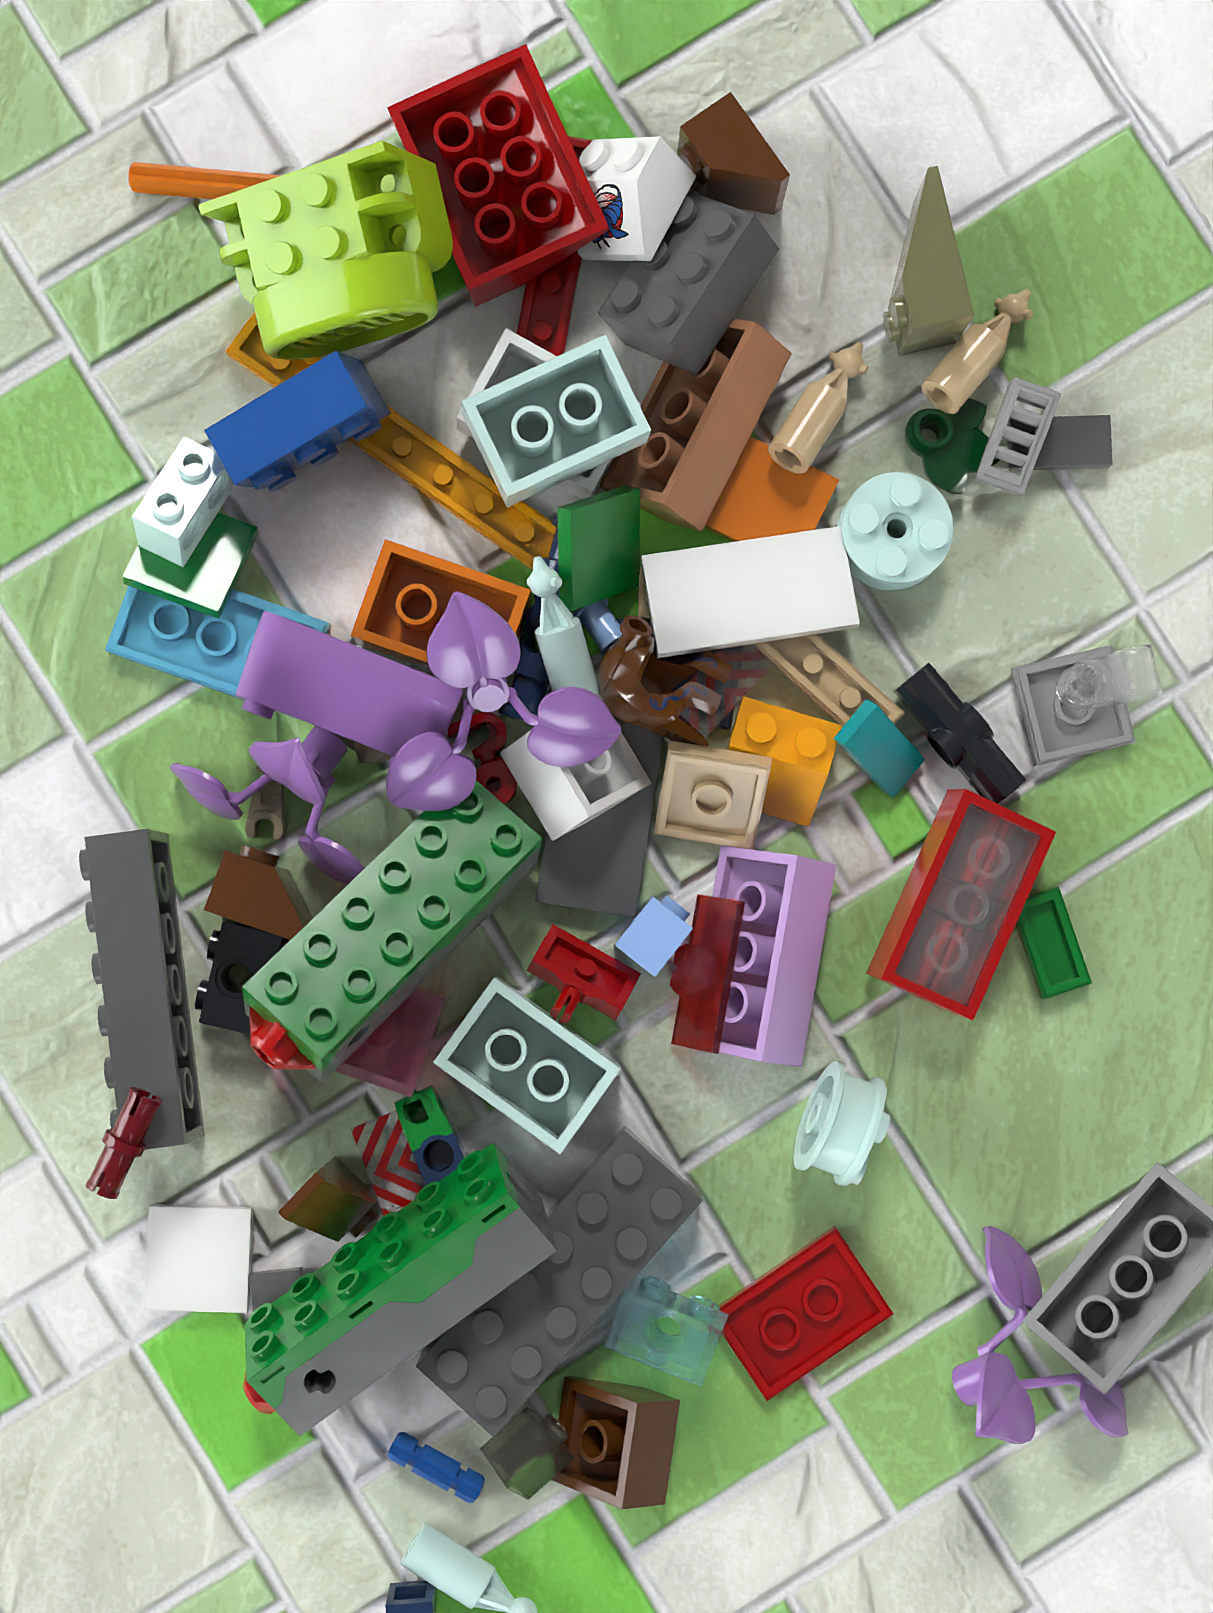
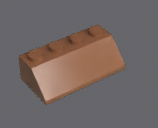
[599,319,792,532]

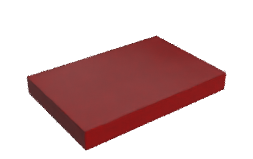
[709,1226,894,1401]

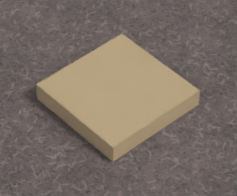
[654,741,771,850]

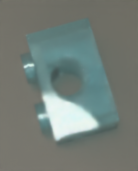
[604,1276,729,1387]

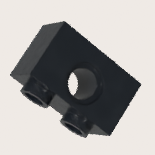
[195,922,289,1034]

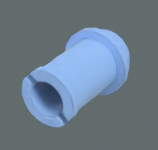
[573,598,622,655]

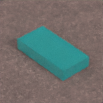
[833,699,925,798]

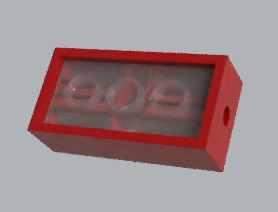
[866,789,1056,1021]

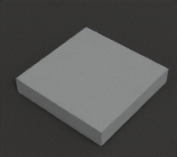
[1011,645,1136,766]

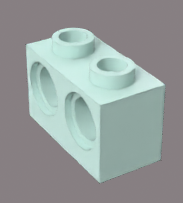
[132,437,233,567]

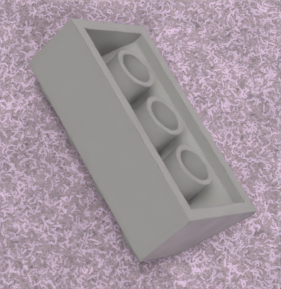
[1022,1162,1213,1395]

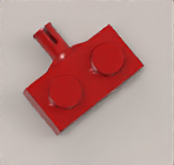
[526,924,641,1023]

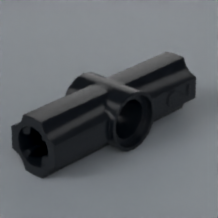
[894,663,1026,804]

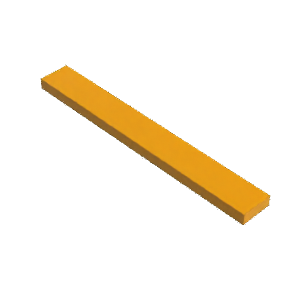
[225,311,556,571]

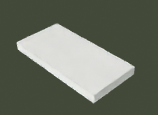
[641,526,860,658]

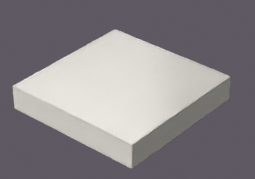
[144,1204,254,1313]

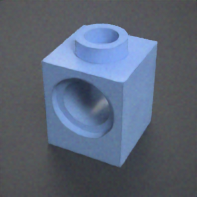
[614,895,693,977]

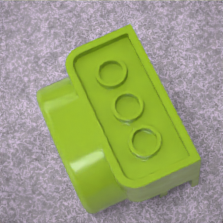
[198,140,453,360]

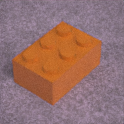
[350,539,533,669]

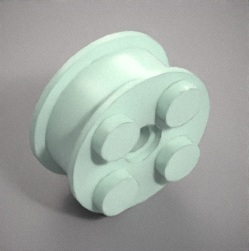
[836,472,953,591]
[793,1061,890,1186]

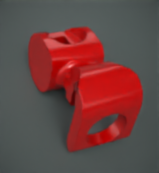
[447,712,517,805]

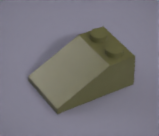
[883,166,974,356]

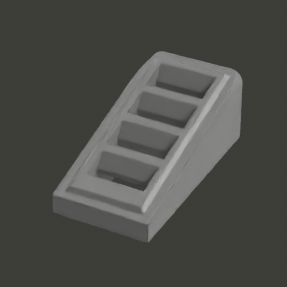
[974,378,1061,496]

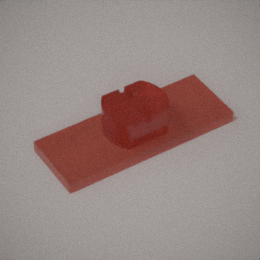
[670,894,745,1054]

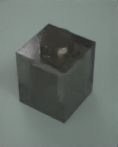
[480,1406,575,1500]

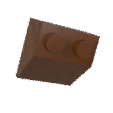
[677,92,790,215]
[204,845,313,940]
[550,1376,680,1509]

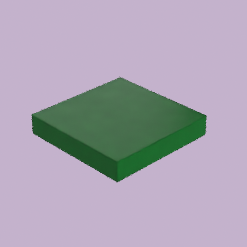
[557,485,640,611]
[123,513,258,619]

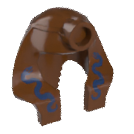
[597,615,732,747]

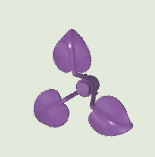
[386,591,621,811]
[169,726,365,885]
[952,1226,1129,1444]

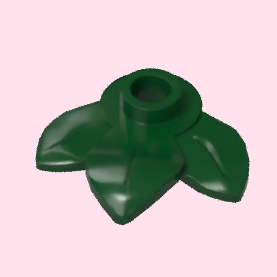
[905,398,1000,494]

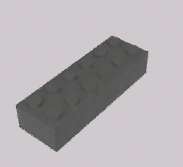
[79,829,205,1150]
[416,1125,703,1438]

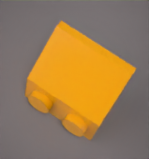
[726,696,842,827]

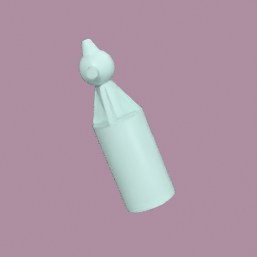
[527,556,601,698]
[400,1522,538,1613]

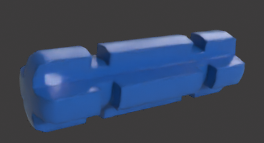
[387,1432,485,1503]

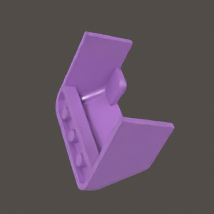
[235,611,463,767]

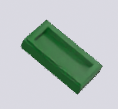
[1015,887,1092,999]

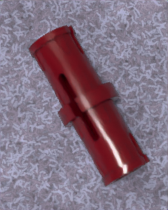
[85,1087,163,1199]

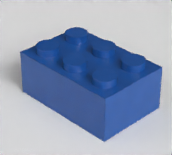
[204,351,391,492]

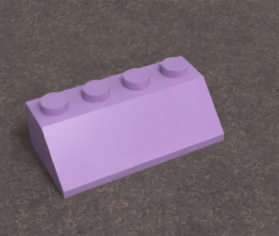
[686,846,836,1067]

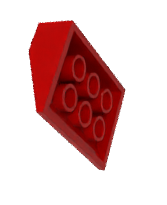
[387,44,609,307]

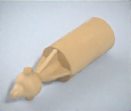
[921,289,1033,414]
[768,342,868,474]

